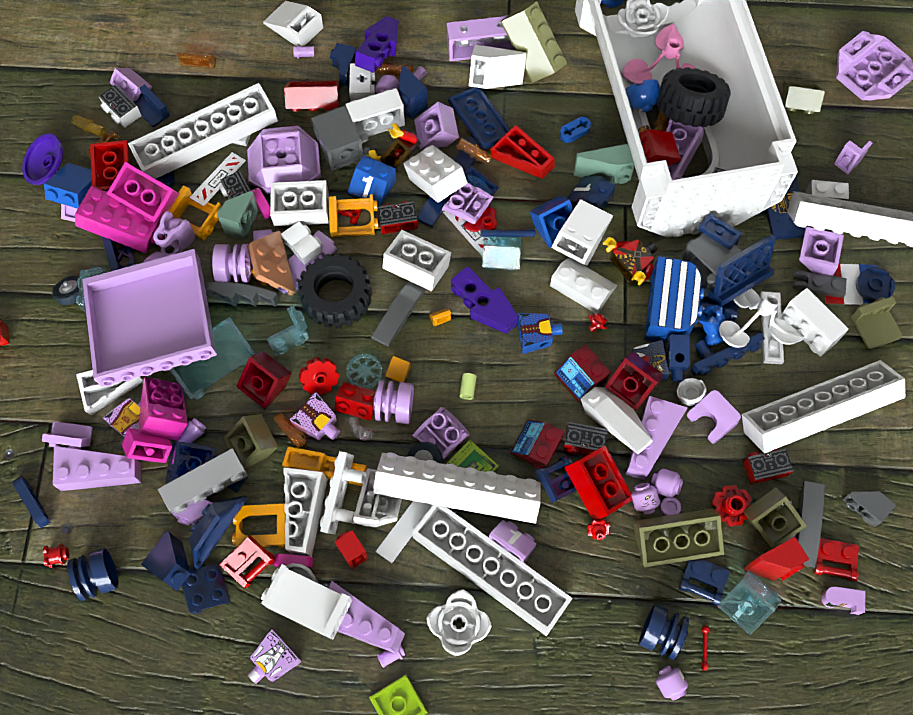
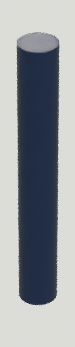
[480,230,535,237]

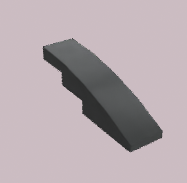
[372,281,426,347]
[204,282,279,307]
[796,481,825,568]

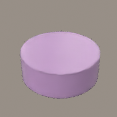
[660,497,681,516]

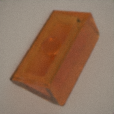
[177,52,217,68]

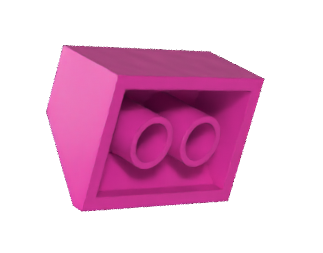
[107,162,179,222]

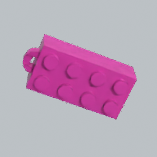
[75,186,164,254]

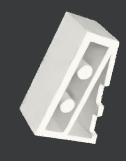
[76,370,144,415]

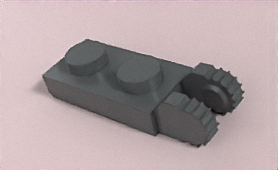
[792,271,847,298]

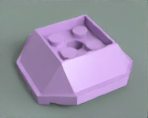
[836,31,913,101]
[247,126,321,194]

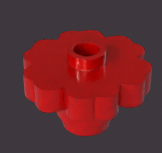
[299,357,339,395]
[711,485,752,527]

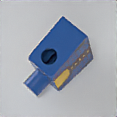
[518,313,563,354]

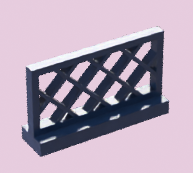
[708,234,776,307]

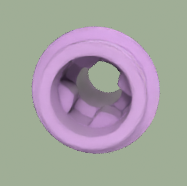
[179,418,207,448]

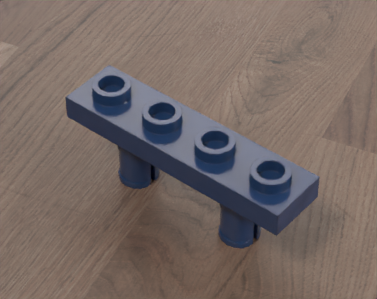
[691,333,765,377]

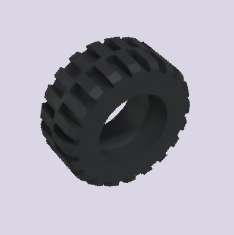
[657,67,731,127]
[298,253,372,328]

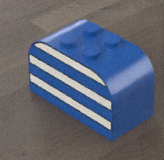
[644,256,704,343]

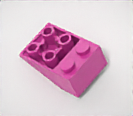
[139,377,188,441]

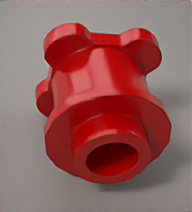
[43,544,70,568]

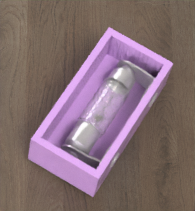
[447,15,515,61]

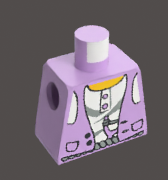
[247,630,301,684]

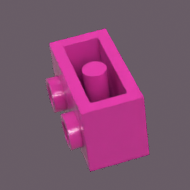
[122,428,172,463]

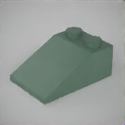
[573,144,635,184]

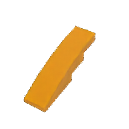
[282,447,368,486]

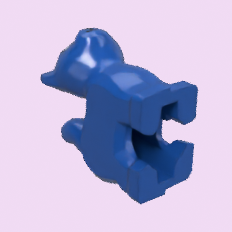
[699,305,725,346]

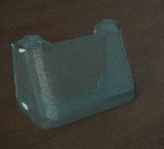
[170,317,255,400]

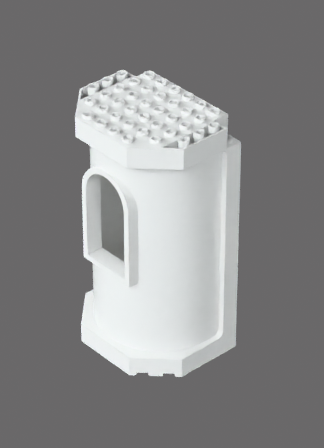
[575,0,798,238]

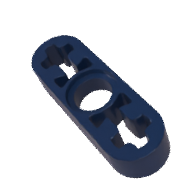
[12,476,51,528]

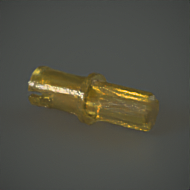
[72,115,106,138]

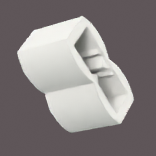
[281,222,322,265]

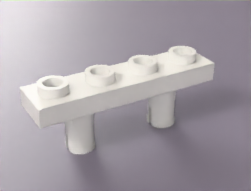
[320,451,367,534]

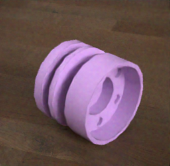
[212,244,253,283]
[374,380,414,424]

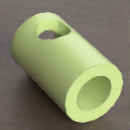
[459,373,477,400]

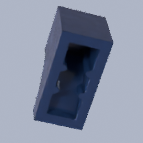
[330,43,357,85]

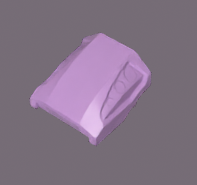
[442,183,493,224]
[412,407,470,460]

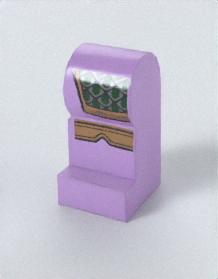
[821,587,865,615]

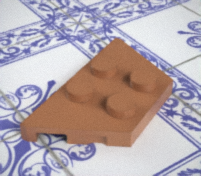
[248,231,296,296]

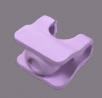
[153,211,195,256]
[687,390,741,444]

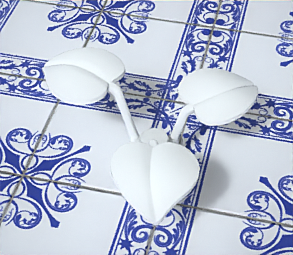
[719,288,805,348]

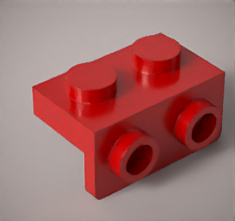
[334,382,376,421]

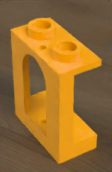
[169,185,222,240]
[328,194,378,237]
[232,504,286,549]

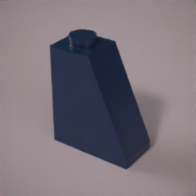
[140,531,190,591]

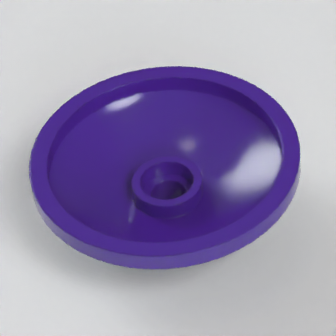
[22,133,63,185]

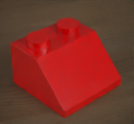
[639,129,681,166]

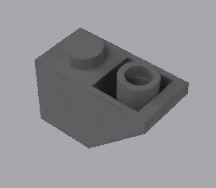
[842,491,896,527]

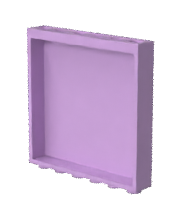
[82,249,217,387]

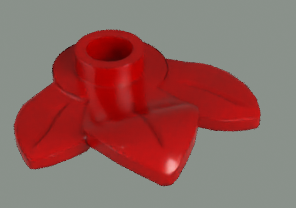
[463,206,497,232]

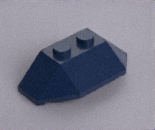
[189,496,248,569]

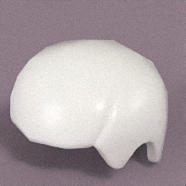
[677,378,707,406]

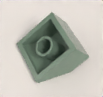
[217,191,260,240]

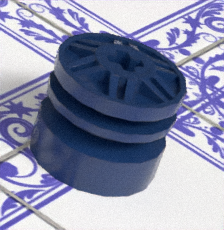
[67,547,119,601]
[638,604,689,660]

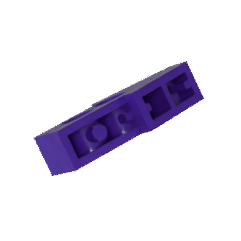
[355,16,399,73]
[451,266,518,334]

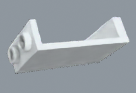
[261,564,353,640]

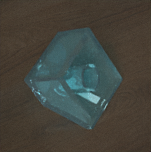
[482,237,521,271]
[717,570,782,635]

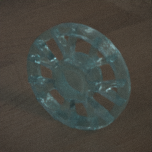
[346,354,382,389]

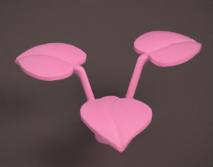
[622,23,696,85]

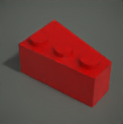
[490,125,555,179]

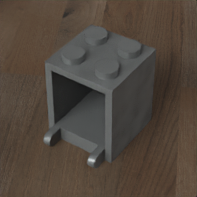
[311,106,370,171]
[682,233,742,297]

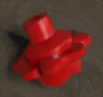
[588,313,608,332]
[587,519,610,540]

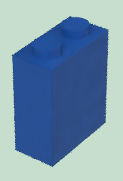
[44,163,92,209]

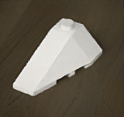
[581,387,653,454]

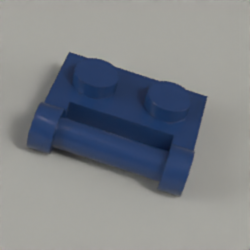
[535,456,576,503]
[679,559,730,605]

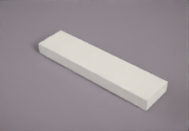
[760,292,784,364]

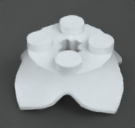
[617,0,669,38]
[427,590,492,656]

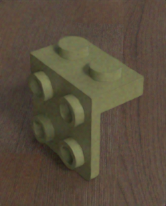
[851,296,902,349]

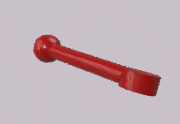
[701,625,710,671]

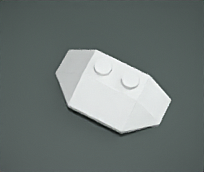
[353,468,402,527]

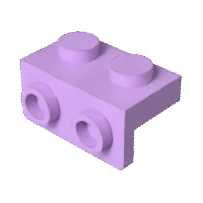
[42,422,93,450]

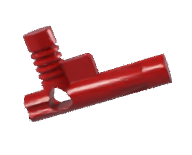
[338,198,362,225]

